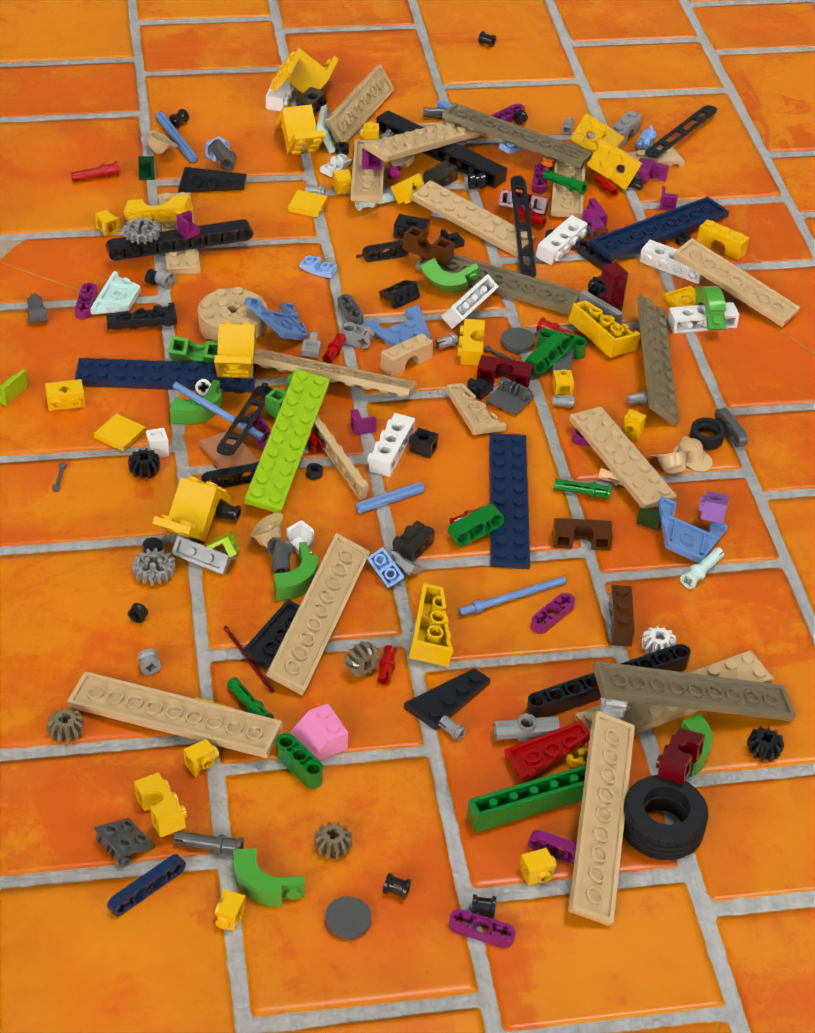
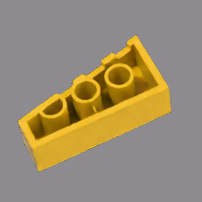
[568,300,641,358]
[408,583,453,667]

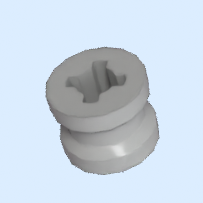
[155,268,176,289]
[137,648,161,675]

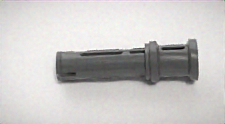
[173,831,244,855]

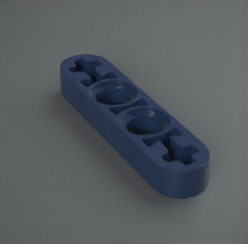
[107,854,186,916]

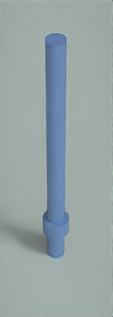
[173,382,265,441]
[458,576,566,616]

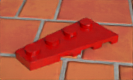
[504,720,590,783]

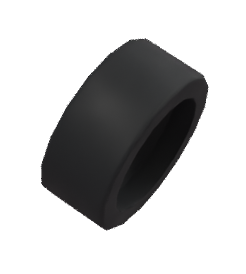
[689,417,725,450]

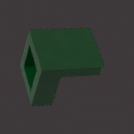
[138,156,155,180]
[636,506,661,531]

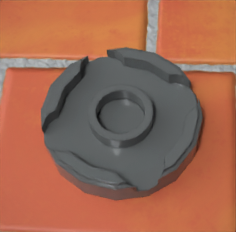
[501,328,535,354]
[325,897,371,940]

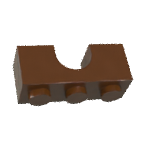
[403,226,455,267]
[552,518,613,551]
[609,585,635,646]

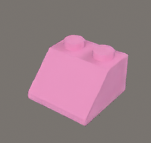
[290,703,348,761]

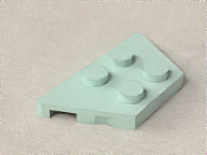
[90,271,141,315]

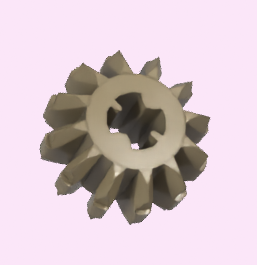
[345,641,380,677]
[47,707,84,743]
[314,822,352,860]

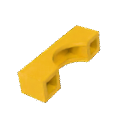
[123,195,193,223]

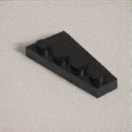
[178,167,247,193]
[106,302,177,330]
[242,599,299,670]
[404,668,490,730]

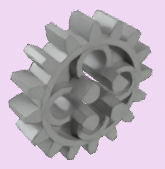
[124,217,160,244]
[132,548,176,585]

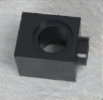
[409,427,438,458]

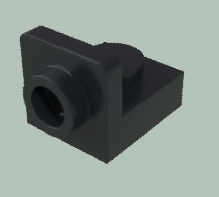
[439,229,465,249]
[467,377,494,400]

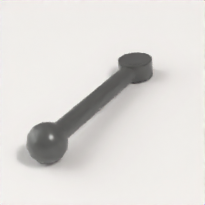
[484,346,515,360]
[52,462,67,492]

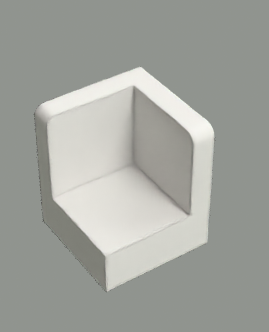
[146,428,169,458]
[287,520,314,555]

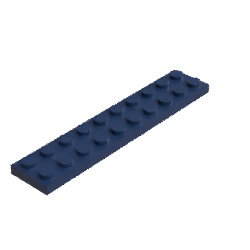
[589,197,729,261]
[75,358,256,393]
[489,433,530,569]

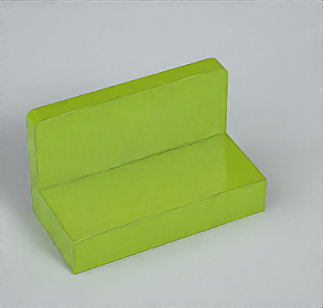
[0,369,28,406]
[207,530,240,557]

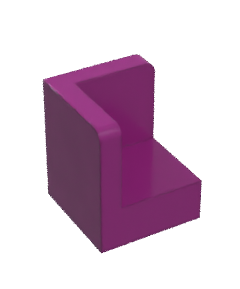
[361,148,381,169]
[660,186,678,210]
[176,210,200,240]
[350,409,376,435]

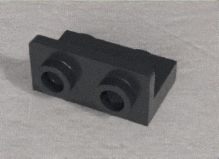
[379,280,420,309]

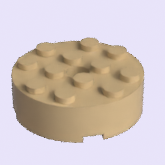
[198,287,267,342]

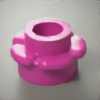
[386,166,402,180]

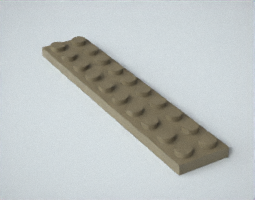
[442,103,593,168]
[415,254,581,315]
[637,294,679,426]
[593,661,796,721]

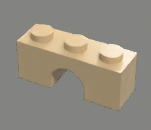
[380,333,433,376]

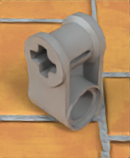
[341,322,375,349]

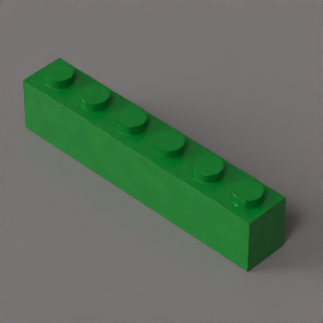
[467,765,586,833]

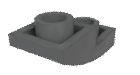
[552,349,574,376]

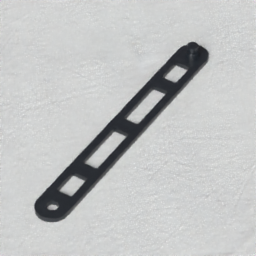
[645,105,717,158]
[510,175,536,278]
[216,383,273,456]

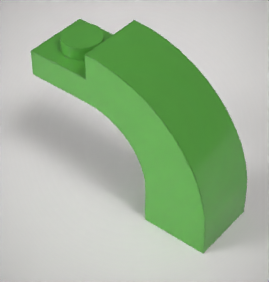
[420,258,481,292]
[695,286,726,331]
[170,380,223,425]
[274,542,318,602]
[681,713,713,777]
[233,848,305,907]

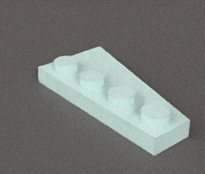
[317,104,335,154]

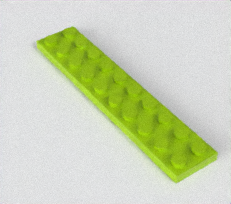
[244,368,330,513]

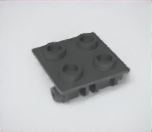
[486,377,535,415]
[94,818,156,866]

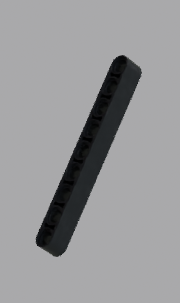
[106,219,253,261]
[526,644,691,718]

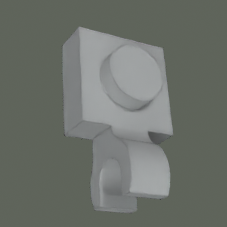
[301,331,321,358]
[391,551,423,576]

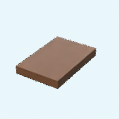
[199,430,259,478]

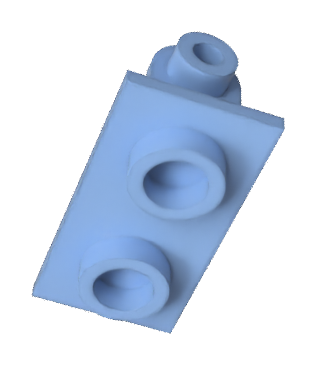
[635,125,656,150]

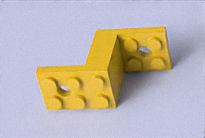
[270,48,339,93]
[275,104,326,155]
[571,113,643,190]
[214,322,257,378]
[152,476,232,542]

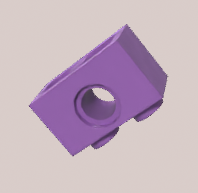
[698,491,729,523]

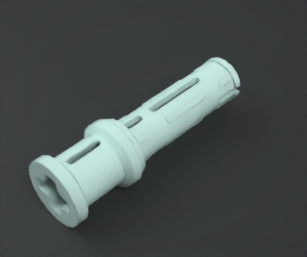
[355,192,397,211]
[680,547,724,589]

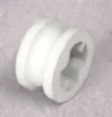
[195,379,211,396]

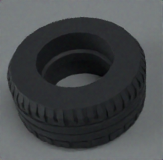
[623,775,709,860]

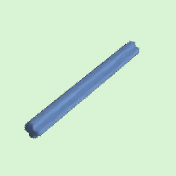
[156,111,198,163]

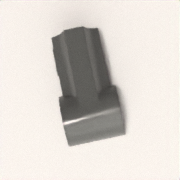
[208,139,237,171]
[27,294,48,324]
[267,537,293,574]

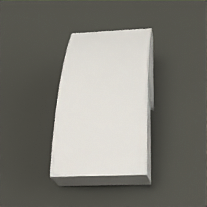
[320,154,352,177]

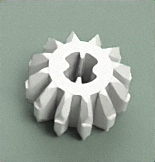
[641,625,676,655]
[600,697,628,719]

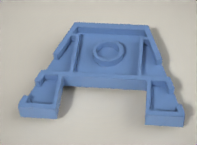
[244,297,309,341]
[361,305,431,347]
[658,496,728,563]

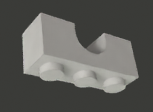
[611,110,642,149]

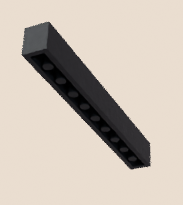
[376,110,507,188]

